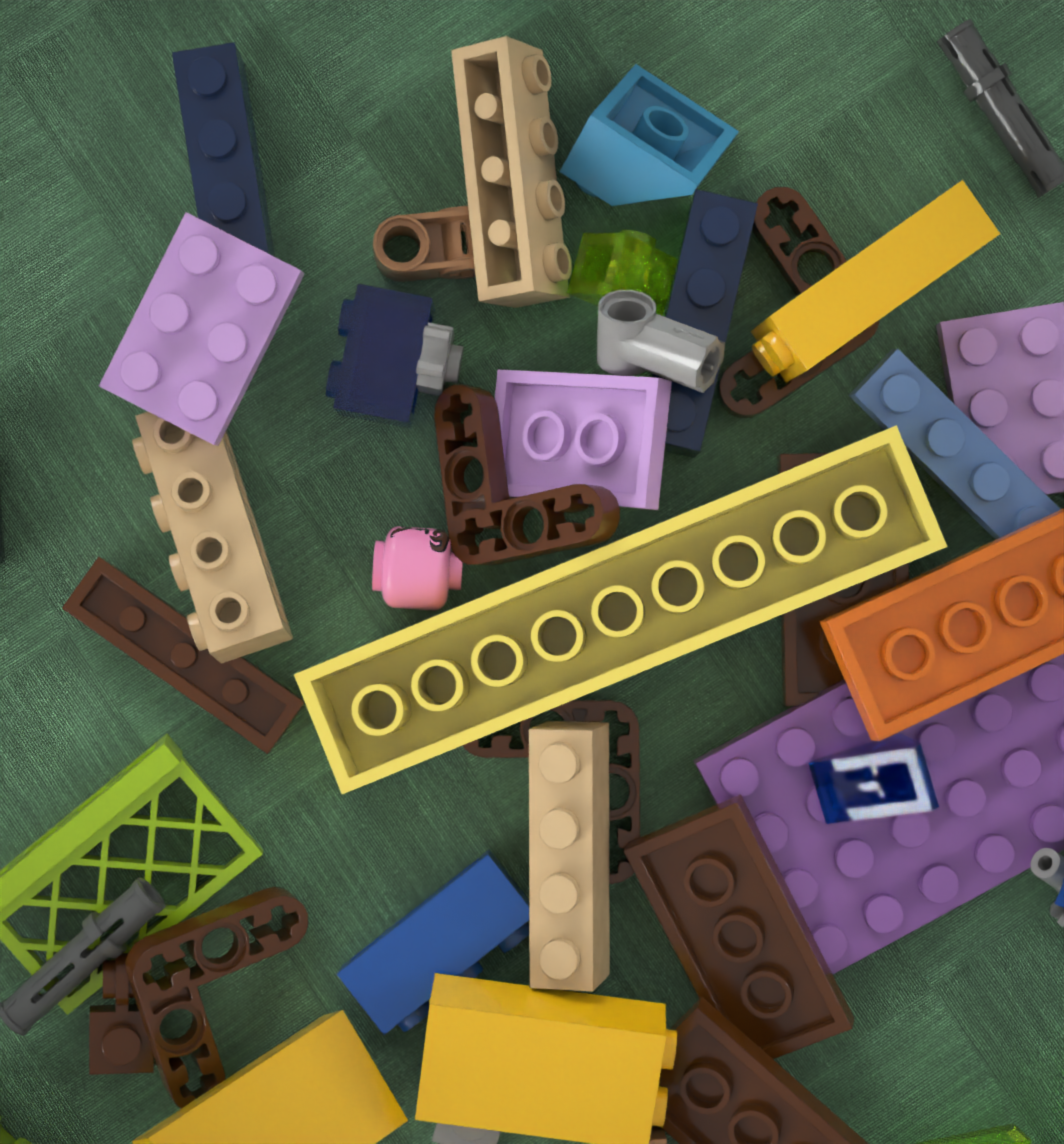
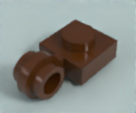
[89,953,154,1075]

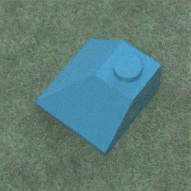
[559,64,739,206]

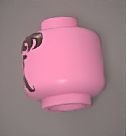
[372,526,463,610]

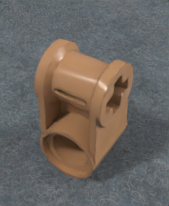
[373,206,476,282]

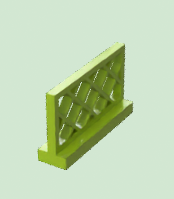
[0,733,263,1015]

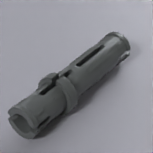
[936,19,1064,198]
[0,877,166,1036]

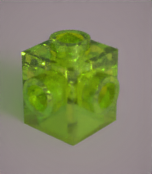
[567,230,678,316]

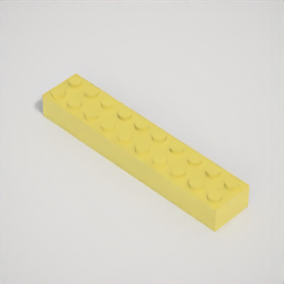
[294,425,948,794]

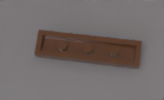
[62,557,305,754]

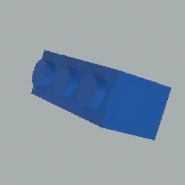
[337,849,529,1035]

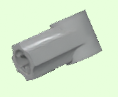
[596,290,725,393]

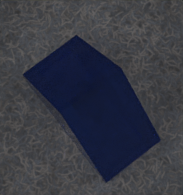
[808,733,939,824]

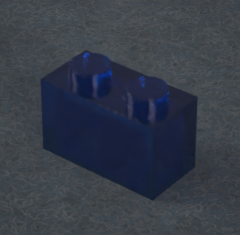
[326,284,435,429]

